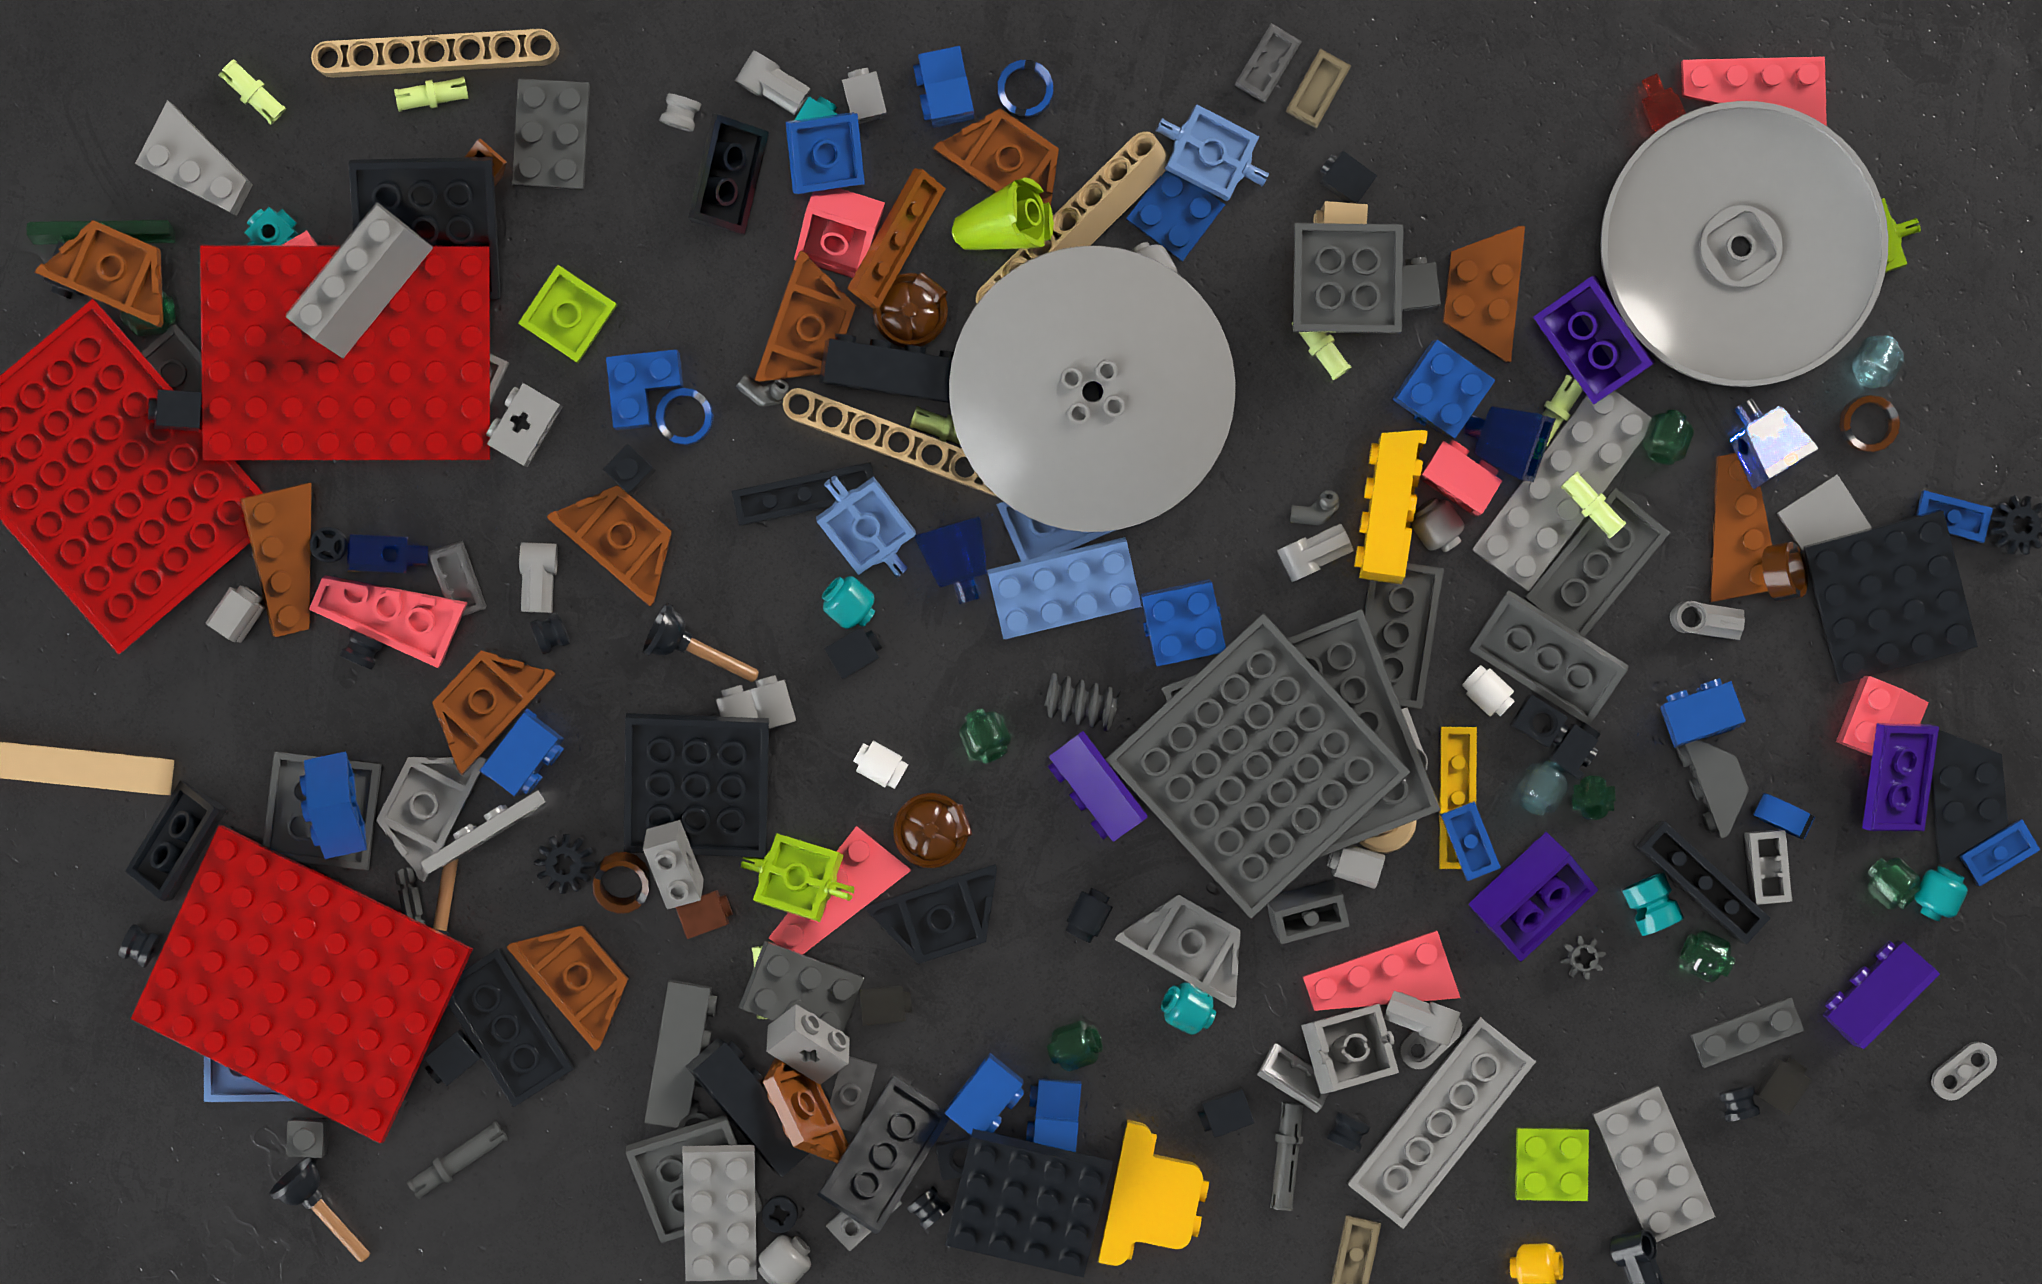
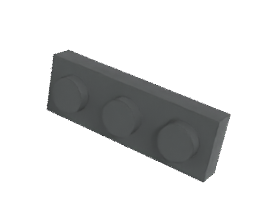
[1690,997,1804,1068]

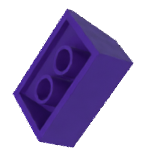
[1533,275,1656,405]
[1047,731,1148,842]
[1468,832,1598,962]
[1822,940,1940,1050]

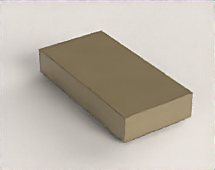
[1286,49,1351,129]

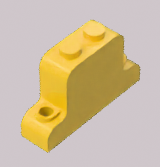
[1098,1120,1209,1266]

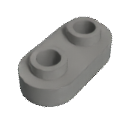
[1400,1018,1462,1069]
[1931,1042,1997,1100]

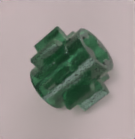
[1572,776,1616,820]

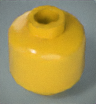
[1510,1243,1563,1284]

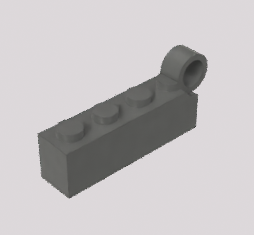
[644,980,718,1129]

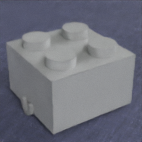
[1301,1004,1399,1094]

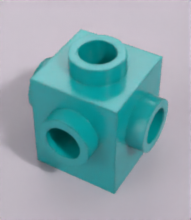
[244,207,299,245]

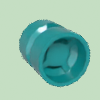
[1622,872,1684,936]

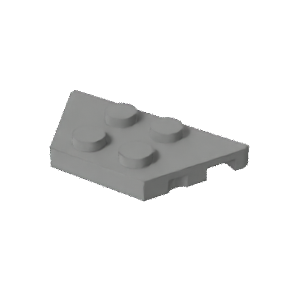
[376,757,487,882]
[420,790,546,875]
[1115,894,1241,1008]

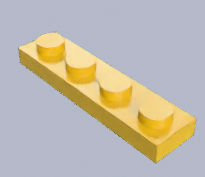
[1439,727,1477,869]

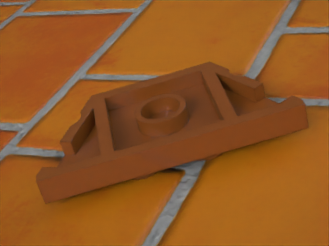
[933,108,1059,206]
[35,220,164,328]
[1443,226,1525,363]
[754,251,856,382]
[547,485,672,607]
[432,651,556,776]
[506,925,629,1051]
[763,1057,849,1163]

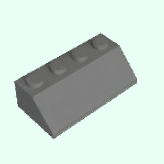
[286,202,433,358]

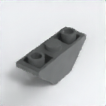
[1677,740,1749,838]

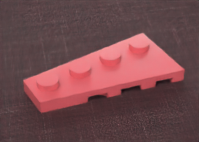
[1681,57,1827,126]
[309,575,468,668]
[769,826,912,954]
[1302,930,1460,1011]

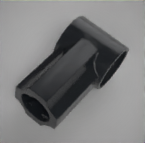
[1610,1229,1665,1284]

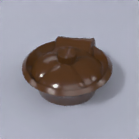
[873,272,948,347]
[893,793,972,868]

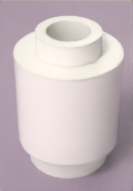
[1462,665,1515,717]
[853,740,909,789]

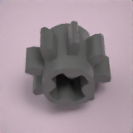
[1560,935,1606,980]

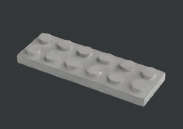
[1471,391,1656,592]
[1347,1017,1536,1229]

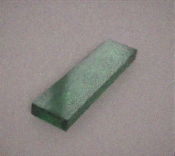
[27,220,175,245]

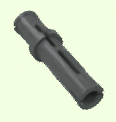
[1270,1101,1304,1211]
[407,1121,508,1200]

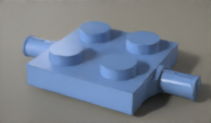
[1155,104,1269,201]
[816,476,916,577]

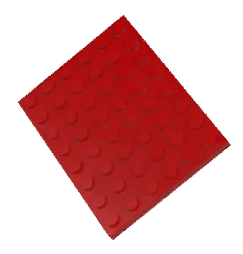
[200,245,490,460]
[0,299,263,655]
[131,826,473,1143]

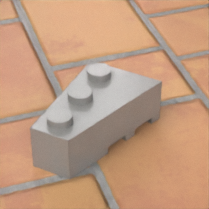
[135,100,253,216]

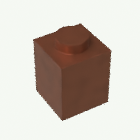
[676,890,733,939]

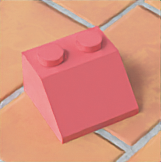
[794,188,885,278]
[1419,440,1503,517]
[1836,676,1929,756]

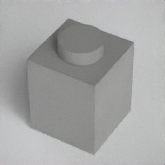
[842,68,888,124]

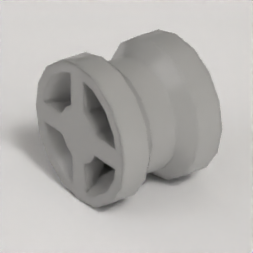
[659,93,701,132]

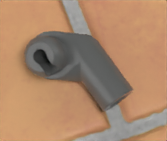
[736,374,790,407]
[1290,490,1340,525]

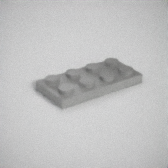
[1592,1085,1715,1242]
[682,1145,757,1281]

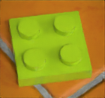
[518,264,617,363]
[1515,1128,1589,1201]

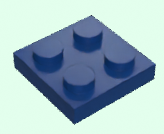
[785,112,865,194]
[1126,170,1225,262]

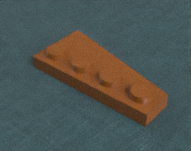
[1709,450,1772,603]
[240,482,311,637]

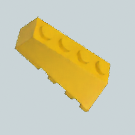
[1354,430,1428,584]

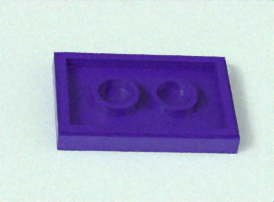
[1862,723,1939,831]

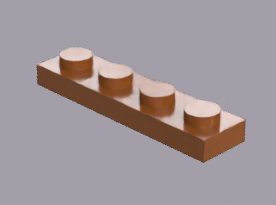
[847,168,946,308]

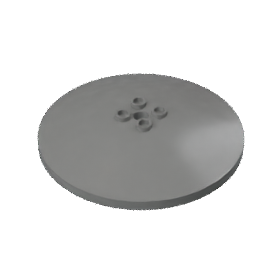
[1600,101,1888,387]
[949,246,1235,532]

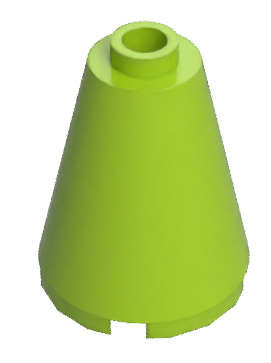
[952,177,1054,250]

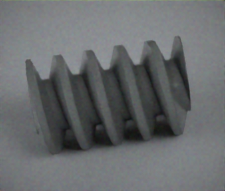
[1044,673,1121,732]

